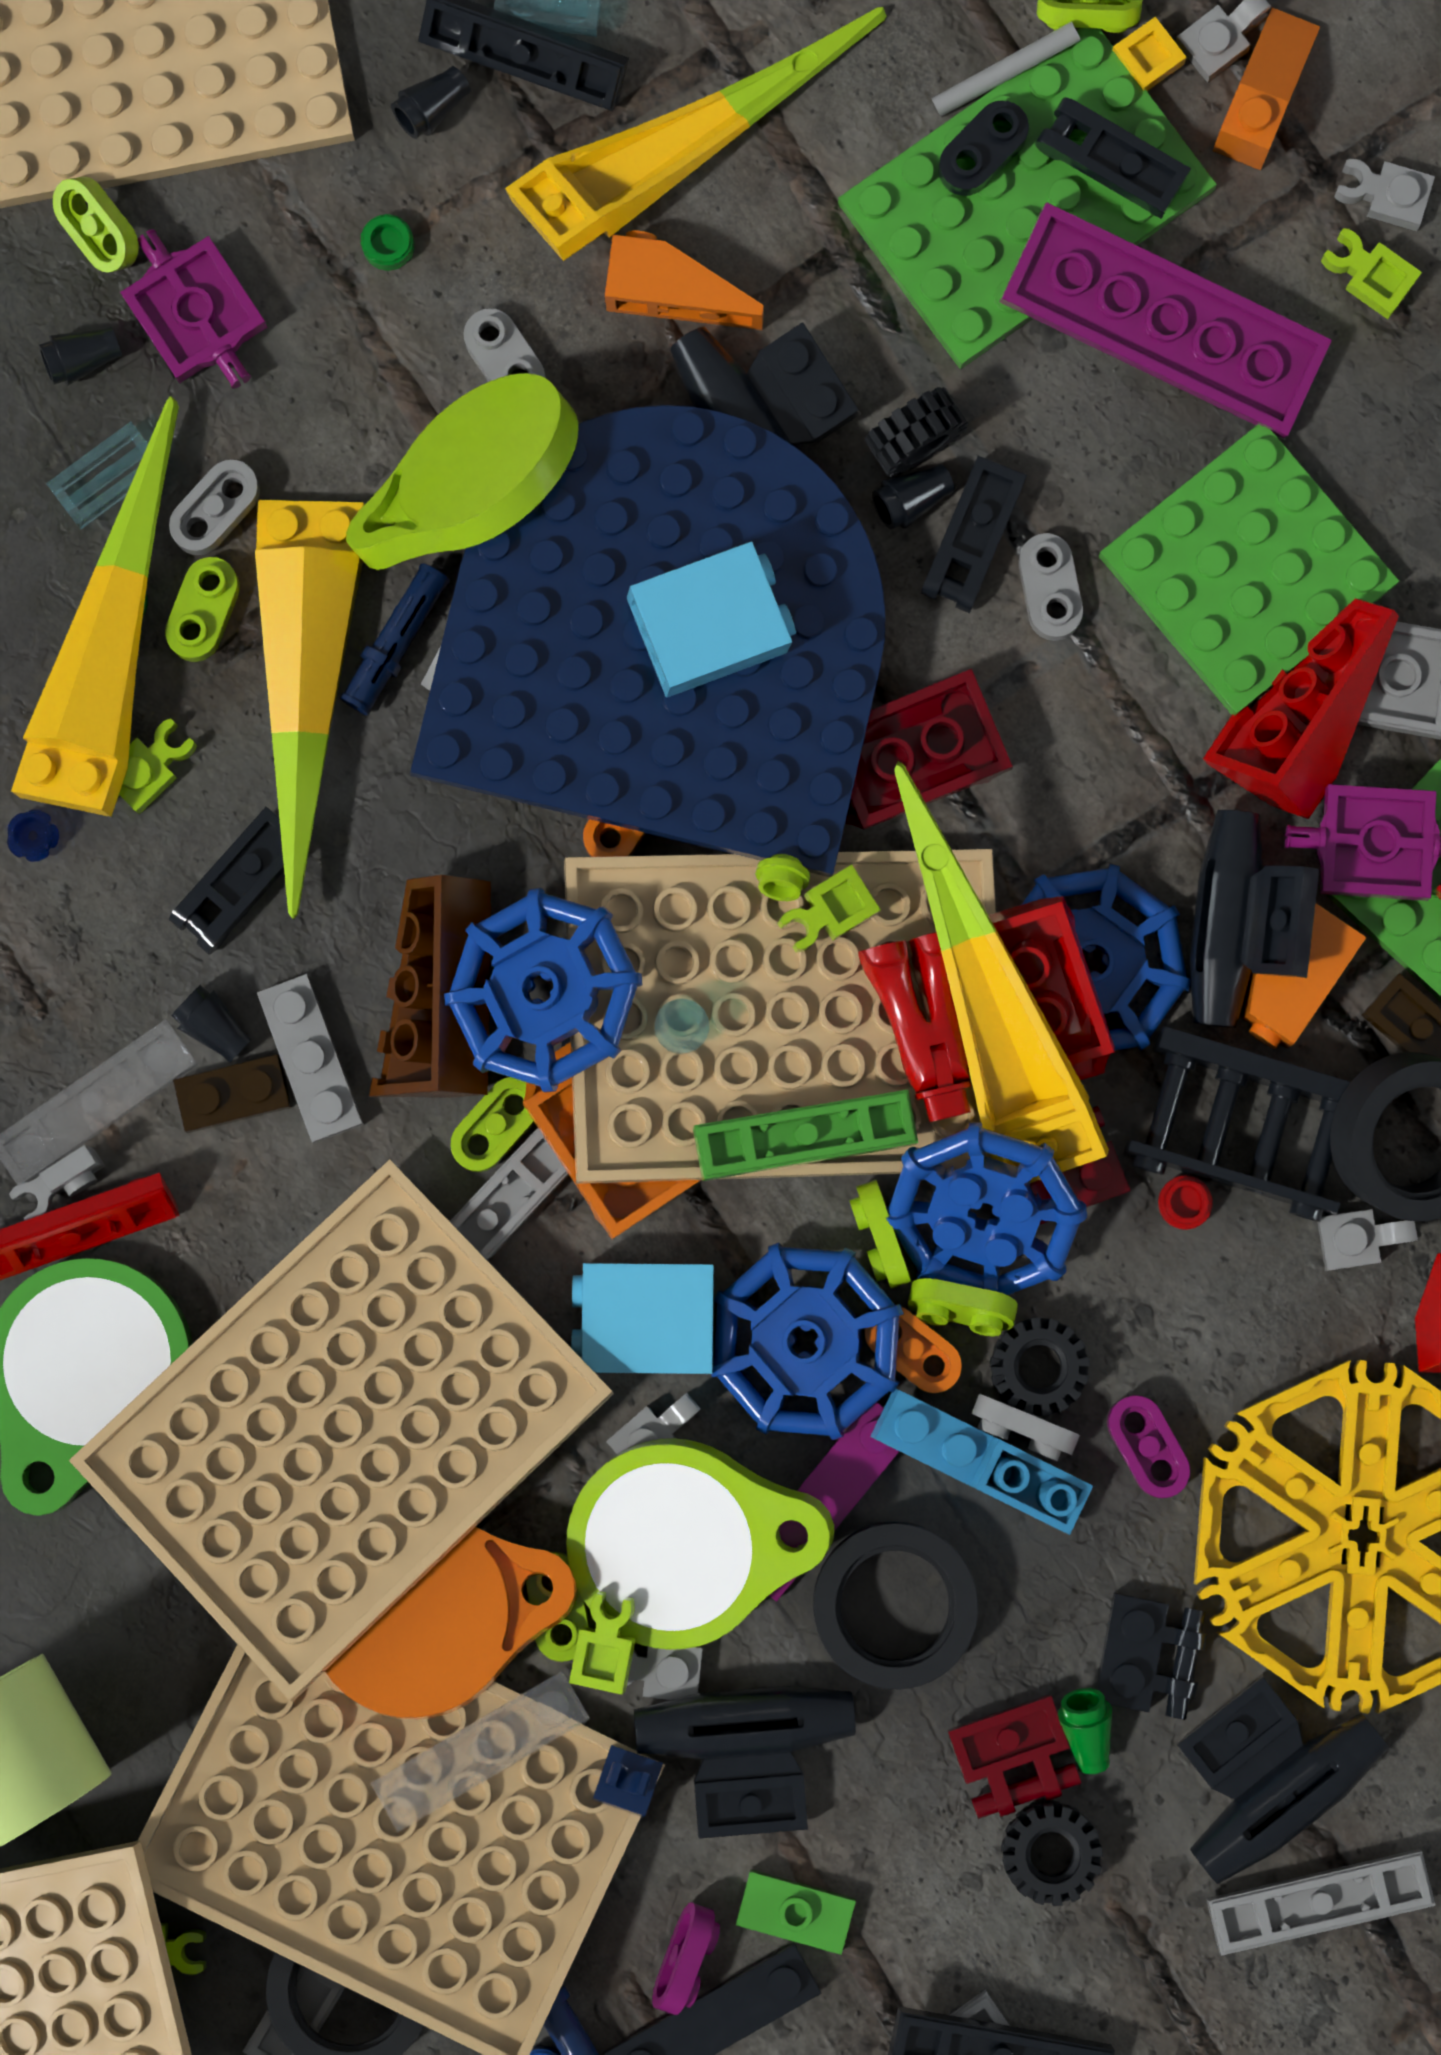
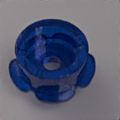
[7,809,59,862]

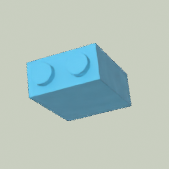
[627,541,796,698]
[571,1263,714,1374]

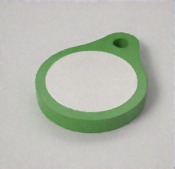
[0,1258,193,1516]

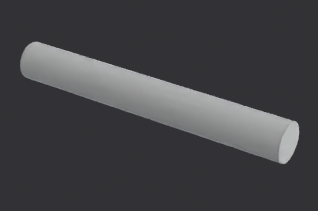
[931,21,1081,117]

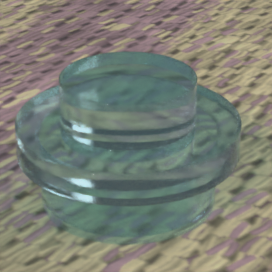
[654,999,709,1054]

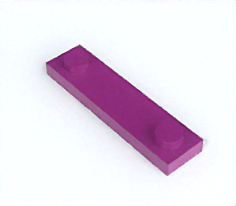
[769,1402,899,1602]

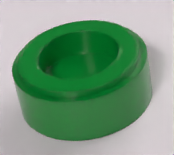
[361,214,415,271]

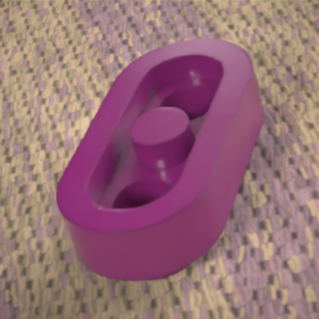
[1107,1395,1190,1498]
[652,1902,720,2015]

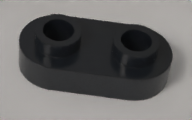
[939,101,1029,196]

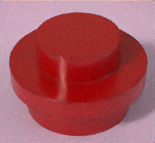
[1158,1176,1213,1230]

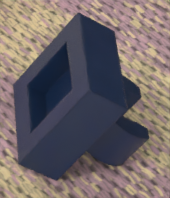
[592,1745,663,1818]

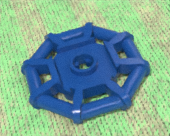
[1021,864,1191,1051]
[444,888,643,1092]
[886,1122,1087,1295]
[711,1242,904,1440]

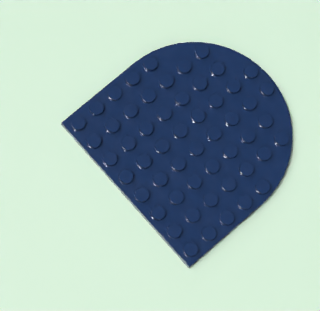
[410,405,885,877]

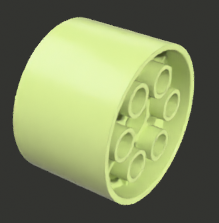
[0,1653,112,1847]

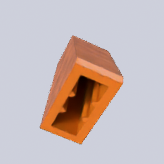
[1242,904,1367,1049]

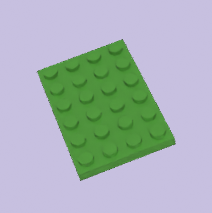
[838,28,1217,370]

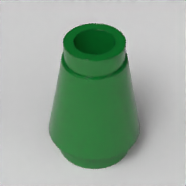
[1058,1688,1112,1774]

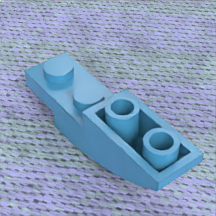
[870,1389,1093,1535]

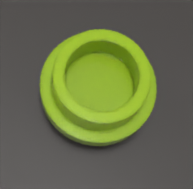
[755,854,810,901]

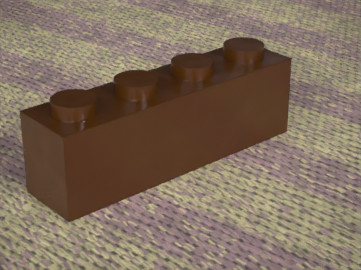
[369,875,492,1098]

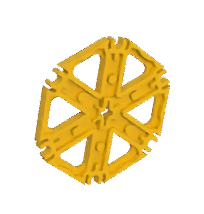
[1194,1360,1441,1714]

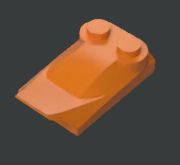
[523,1042,701,1239]

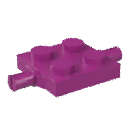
[120,229,267,389]
[1285,784,1441,901]

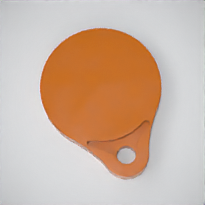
[325,1527,577,1719]

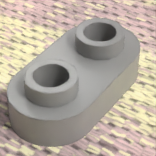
[464,309,546,382]
[169,460,260,555]
[1018,533,1083,641]
[971,1394,1080,1461]

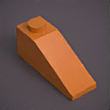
[1213,7,1320,170]
[605,230,764,330]

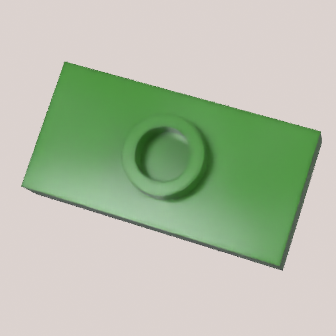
[736,1869,856,1955]

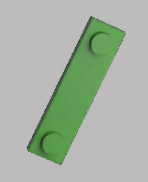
[693,1090,918,1181]

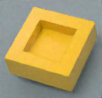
[1112,16,1187,91]

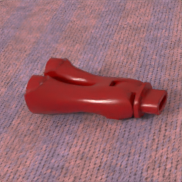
[858,932,971,1123]

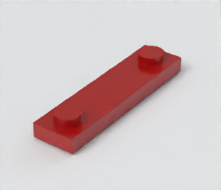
[0,1172,180,1280]

